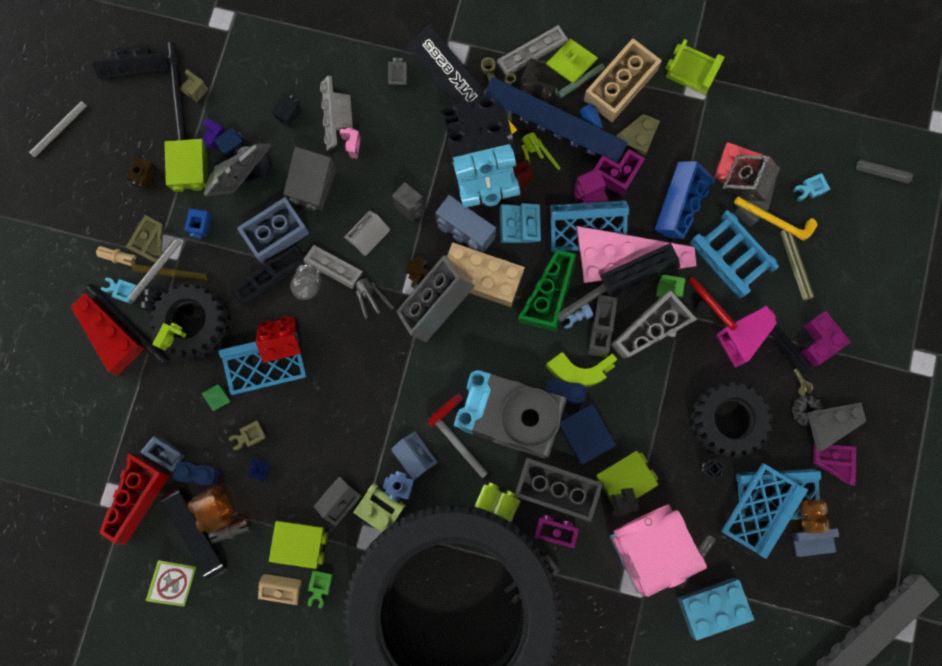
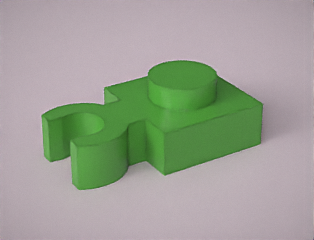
[308,570,333,608]

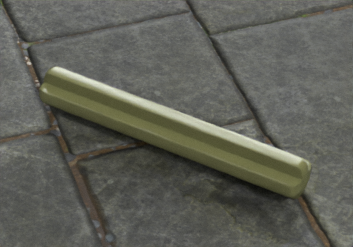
[780,230,814,300]

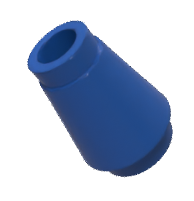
[579,104,603,129]

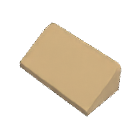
[258,574,302,605]

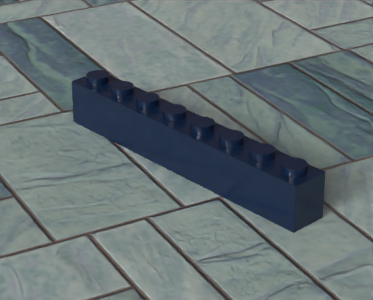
[483,77,628,163]

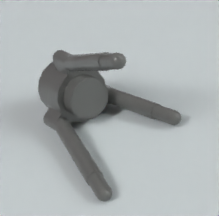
[355,278,394,319]

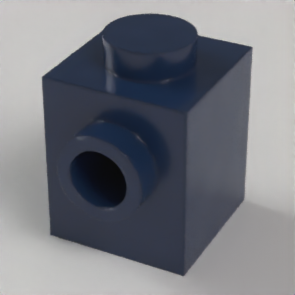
[214,128,246,159]

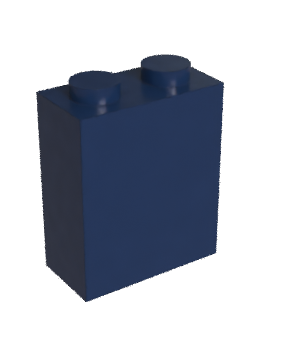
[559,403,617,465]

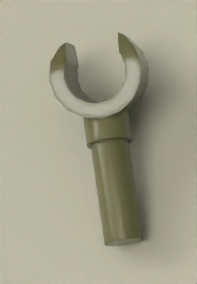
[793,368,813,396]

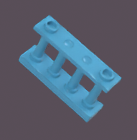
[690,210,779,299]

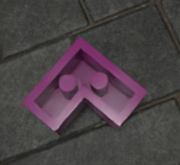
[594,149,645,196]
[573,168,610,220]
[800,311,850,368]

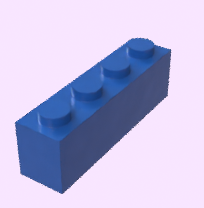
[655,161,716,239]

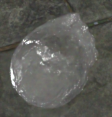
[290,265,321,300]

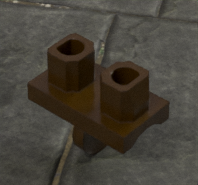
[406,256,433,289]

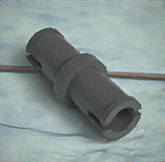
[208,518,251,544]

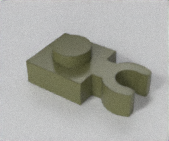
[229,421,267,450]

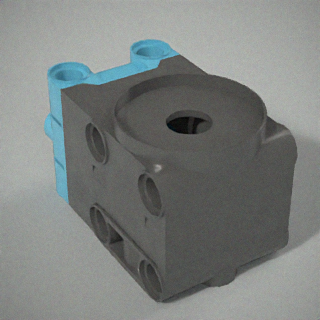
[454,370,567,459]

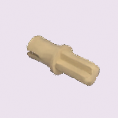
[96,246,136,267]

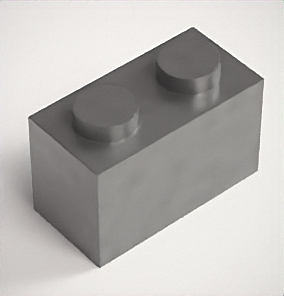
[392,182,424,221]

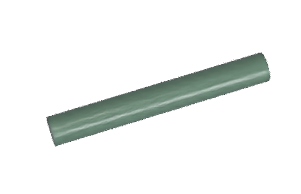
[557,63,605,99]

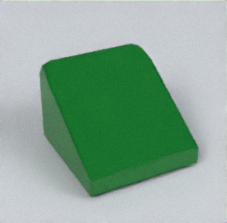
[202,384,231,411]

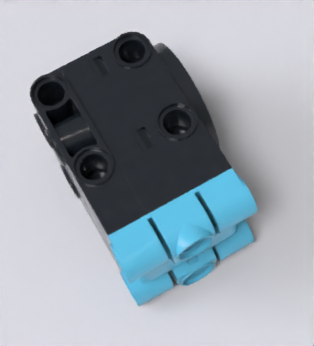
[441,97,520,208]

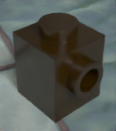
[126,157,157,188]

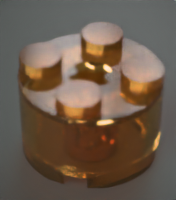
[188,486,234,533]

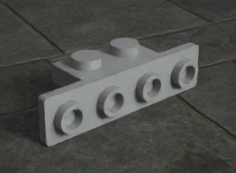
[320,76,353,151]

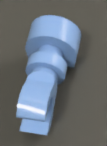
[560,303,594,329]

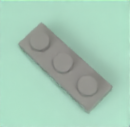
[304,245,362,289]

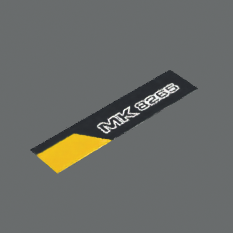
[407,24,517,134]

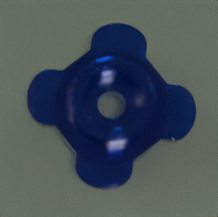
[247,459,269,481]

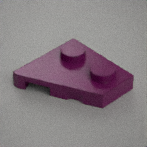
[813,444,856,485]

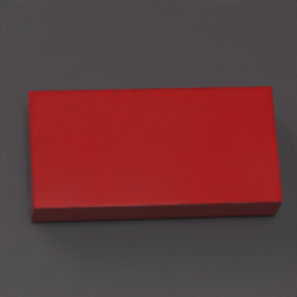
[428,394,463,428]

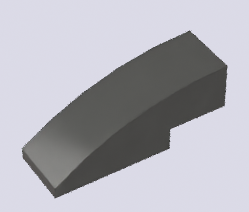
[588,295,617,358]

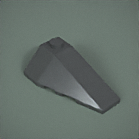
[204,143,271,196]

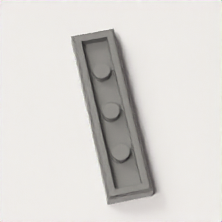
[497,25,568,76]

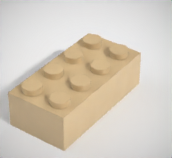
[584,38,662,122]
[447,242,525,307]

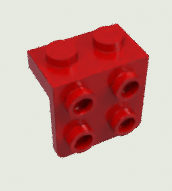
[256,316,301,363]

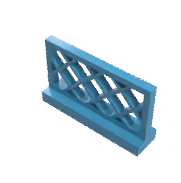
[550,201,629,252]
[218,332,307,395]
[722,463,808,559]
[735,469,821,522]

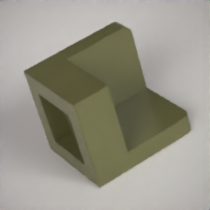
[180,70,208,102]

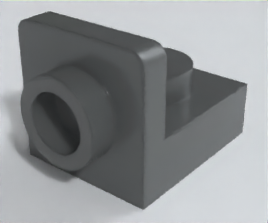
[388,58,408,85]

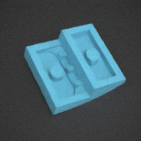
[500,203,541,243]

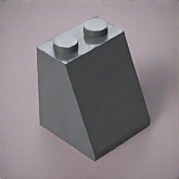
[284,147,337,211]

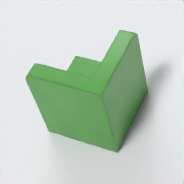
[656,275,685,300]

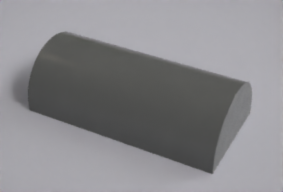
[515,458,603,522]

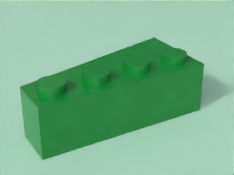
[518,250,576,332]

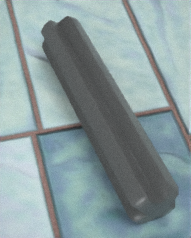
[856,159,913,183]

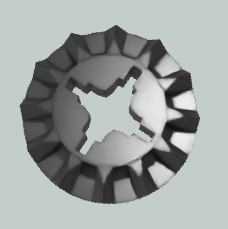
[792,396,824,427]

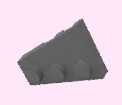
[807,402,866,452]

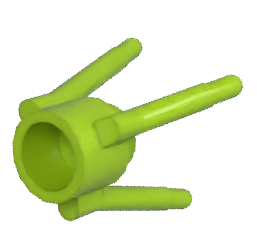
[521,133,560,177]

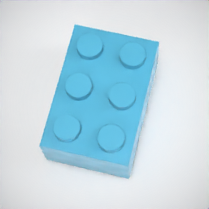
[677,578,754,640]

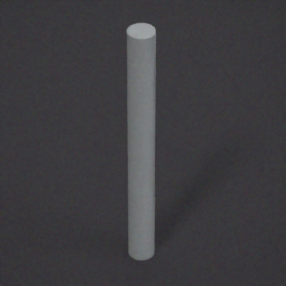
[29,101,87,157]
[127,238,181,302]
[436,420,488,478]

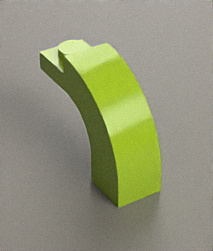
[546,352,617,387]

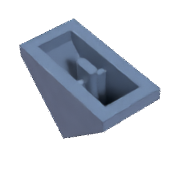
[141,436,185,471]

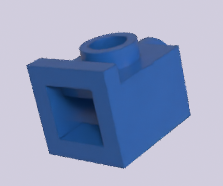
[184,209,213,239]

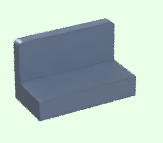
[391,431,438,480]
[792,528,839,557]

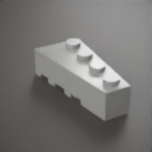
[610,291,697,359]

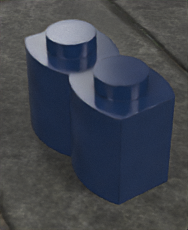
[545,379,587,405]
[173,462,221,486]

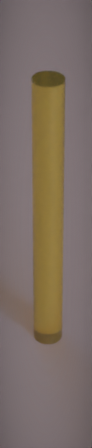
[132,264,208,281]

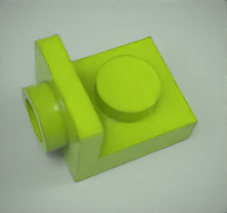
[152,323,186,351]

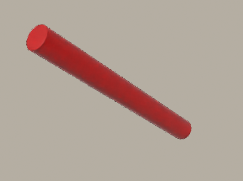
[689,277,737,331]

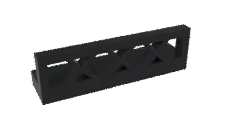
[600,243,680,297]

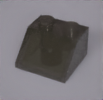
[723,155,780,202]

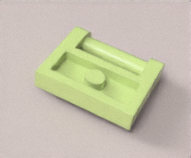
[353,483,406,532]

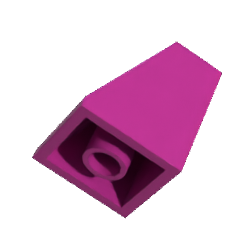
[716,306,777,368]

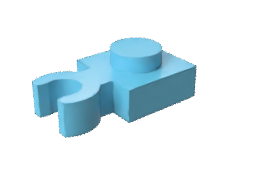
[793,173,830,201]
[101,278,137,304]

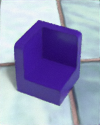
[201,118,226,151]

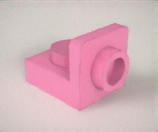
[340,128,361,159]

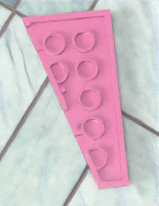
[576,226,696,283]

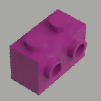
[534,515,579,548]

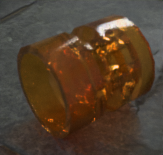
[800,500,830,533]

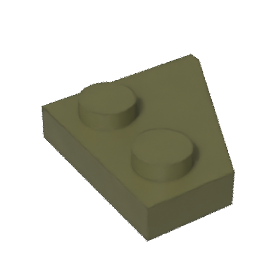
[616,114,660,155]
[126,215,163,263]

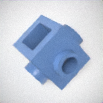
[383,471,414,501]

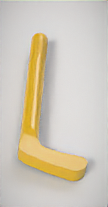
[734,197,817,241]

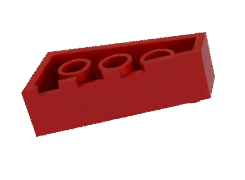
[71,293,145,376]
[99,453,170,544]

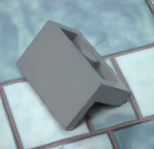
[344,211,390,256]

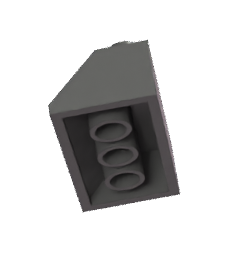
[396,255,475,342]

